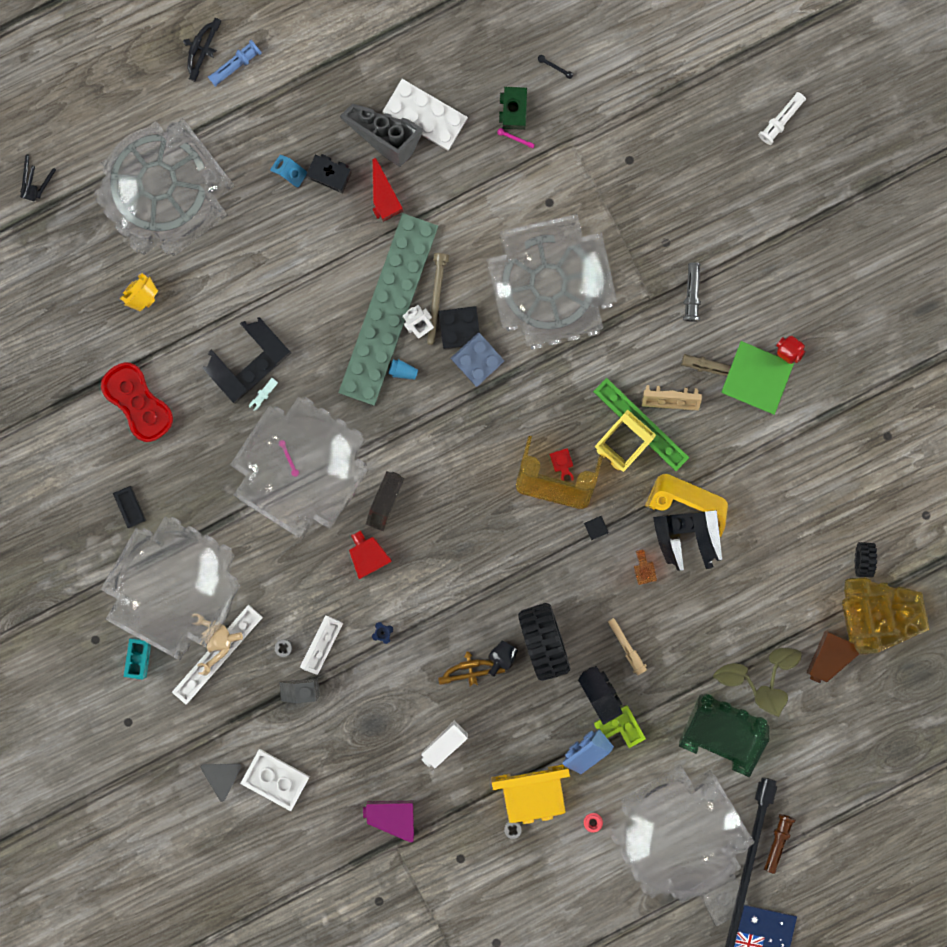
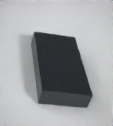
[113,486,146,528]

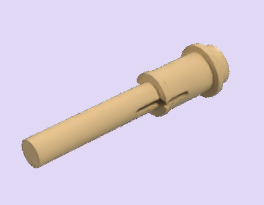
[608,618,647,676]

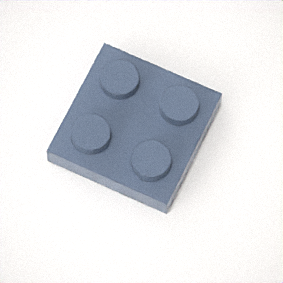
[450,332,504,387]

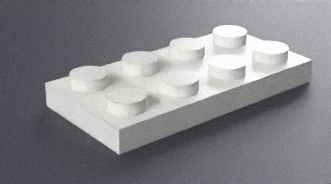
[383,79,468,151]

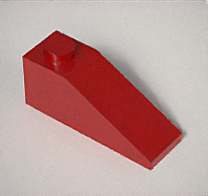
[372,158,403,222]

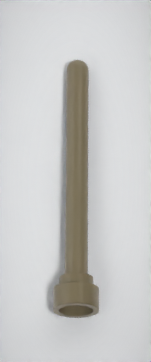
[427,253,449,345]

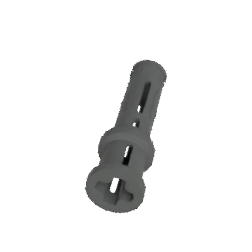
[683,262,701,322]

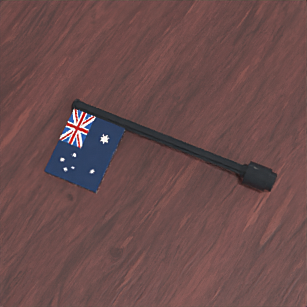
[725,777,797,947]

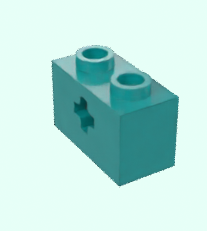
[123,637,152,680]

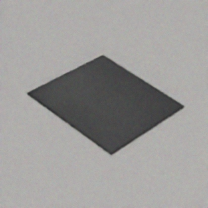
[584,516,609,541]

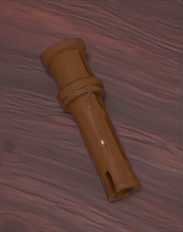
[764,814,796,874]

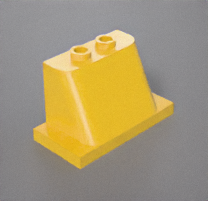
[491,764,570,824]

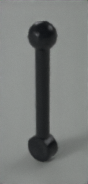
[538,55,573,79]

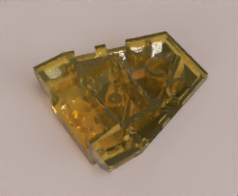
[842,578,930,655]

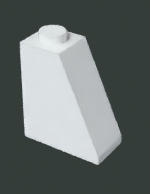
[421,720,468,768]

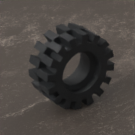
[854,542,877,577]

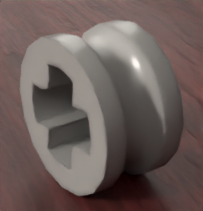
[275,639,293,657]
[504,821,521,839]

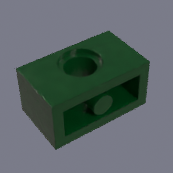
[499,87,527,130]

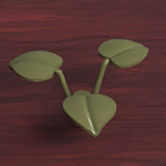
[713,648,802,717]

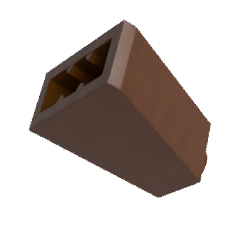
[806,631,862,683]

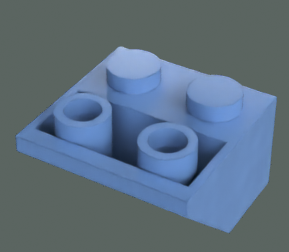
[563,729,614,774]

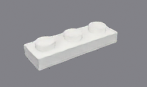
[300,616,343,675]

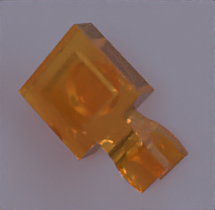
[634,549,657,585]

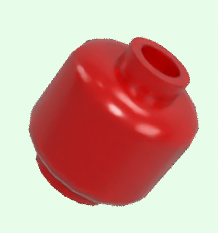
[776,336,806,364]

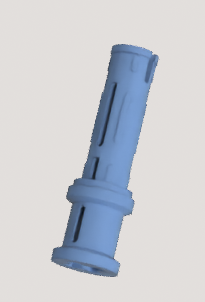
[208,40,262,87]

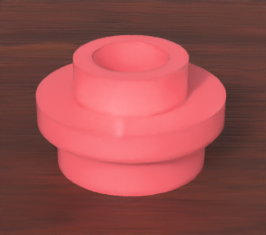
[584,813,603,833]

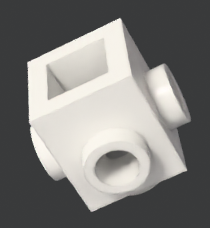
[403,305,434,339]

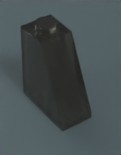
[366,471,404,531]

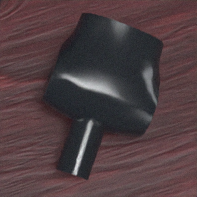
[488,640,518,677]

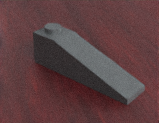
[340,104,423,167]

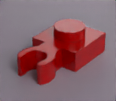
[549,448,574,483]

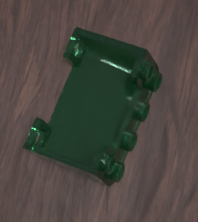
[679,693,770,778]

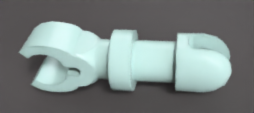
[249,378,278,411]

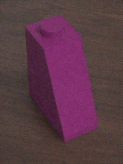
[363,800,414,842]

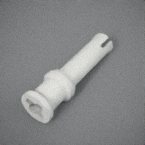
[758,92,806,145]

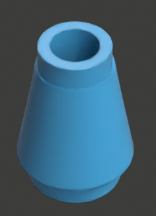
[388,359,418,380]

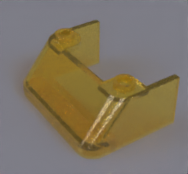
[515,436,603,509]

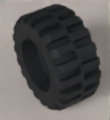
[518,603,571,681]

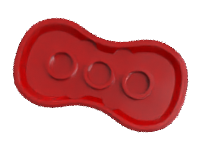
[101,362,173,442]

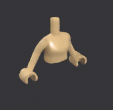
[192,614,243,676]

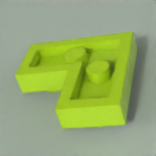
[594,705,646,748]

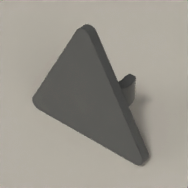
[200,764,242,802]

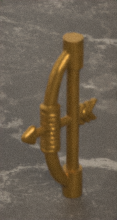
[438,651,505,687]

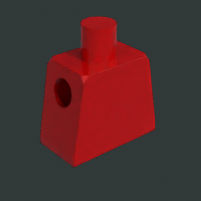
[349,530,392,579]

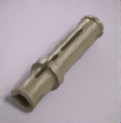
[681,354,731,376]

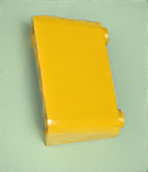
[645,474,728,537]

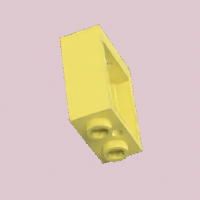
[595,410,656,472]

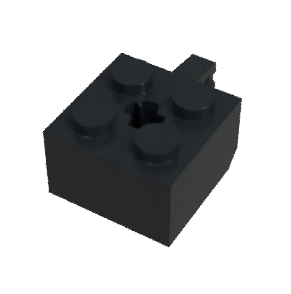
[578,666,623,725]

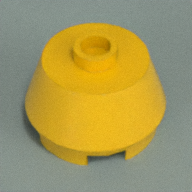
[119,273,158,311]

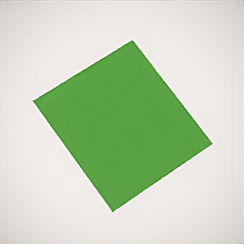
[721,341,794,415]

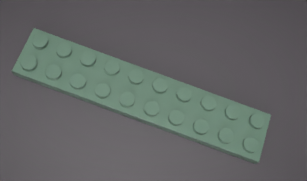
[338,213,438,406]

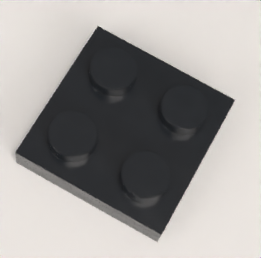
[438,306,480,349]

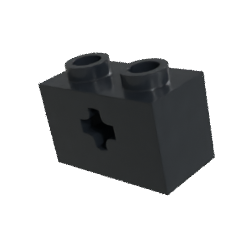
[306,154,352,194]

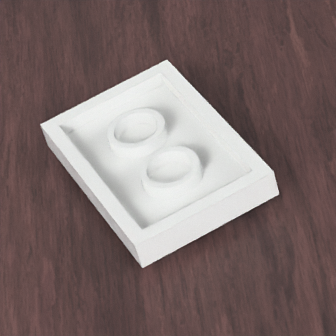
[240,749,310,811]

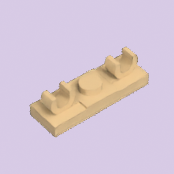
[642,385,702,411]

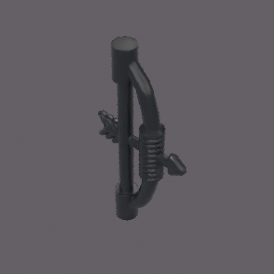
[183,18,221,82]

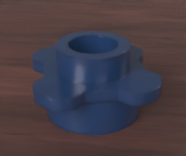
[372,622,394,644]

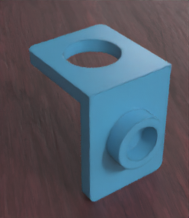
[270,155,307,188]

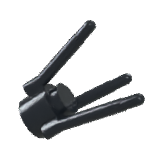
[20,154,56,202]

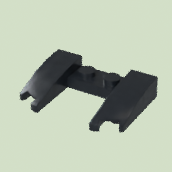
[203,317,291,404]
[653,510,722,571]

